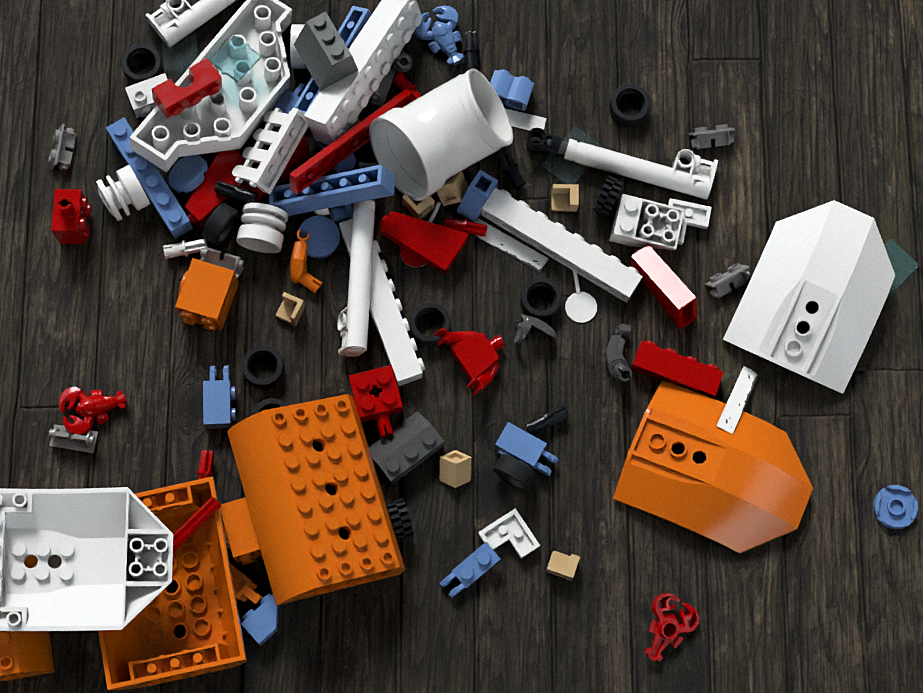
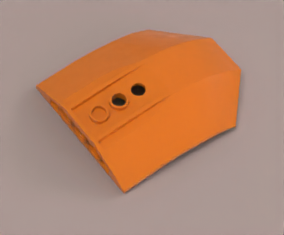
[613,380,813,554]

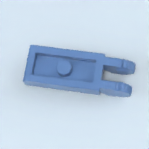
[439,542,501,598]

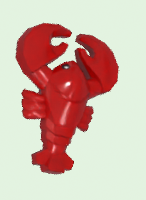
[59,387,127,435]
[644,593,699,661]

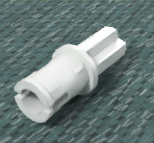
[163,239,208,259]

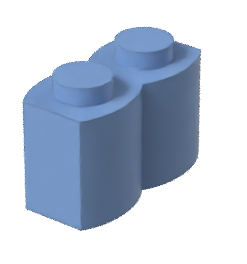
[490,70,534,111]

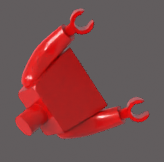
[434,328,505,396]

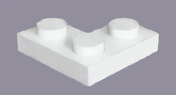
[668,198,712,245]
[478,508,540,559]

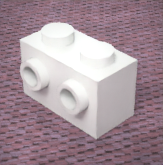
[125,73,168,118]

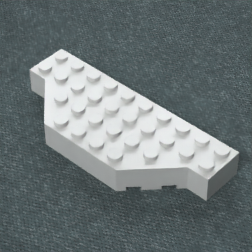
[130,0,292,172]

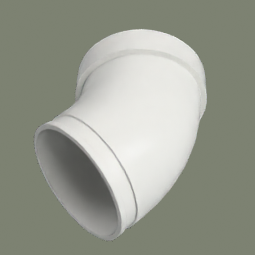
[369,68,513,201]

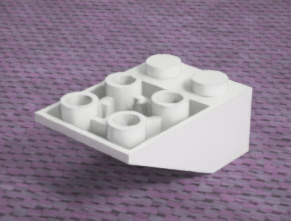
[609,194,685,250]

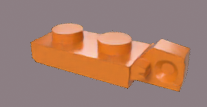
[229,562,263,605]

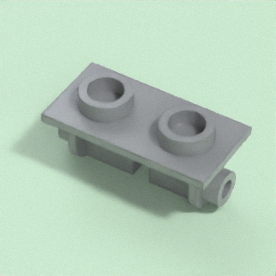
[368,67,396,106]
[48,124,76,171]
[689,124,735,149]
[200,247,244,279]
[704,263,751,298]
[49,424,98,453]

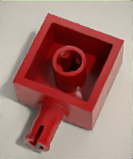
[51,189,92,245]
[349,365,403,438]

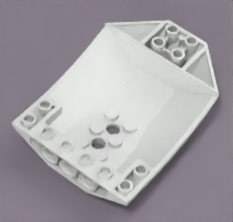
[723,200,895,394]
[0,487,173,631]

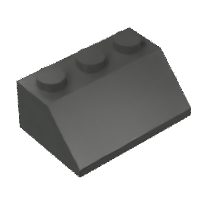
[294,11,358,91]
[369,411,444,486]

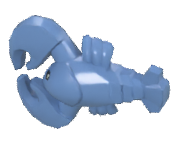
[414,5,464,66]

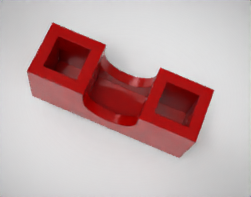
[152,58,222,118]

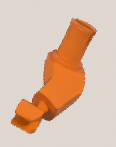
[290,229,323,294]

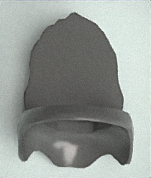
[514,314,557,344]

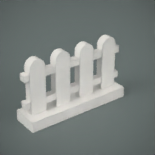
[232,108,308,194]

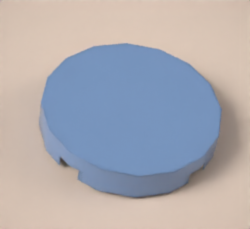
[168,154,208,193]
[298,215,340,259]
[873,485,918,529]

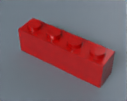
[630,340,724,398]

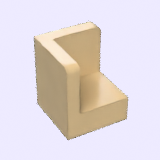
[436,171,469,206]
[551,184,579,212]
[402,194,435,219]
[275,292,305,326]
[439,450,471,488]
[546,551,580,581]

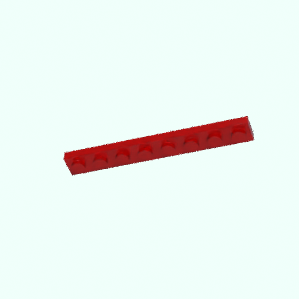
[289,89,412,194]

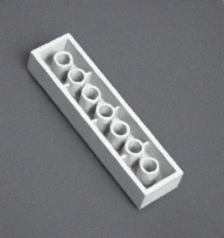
[304,0,422,145]

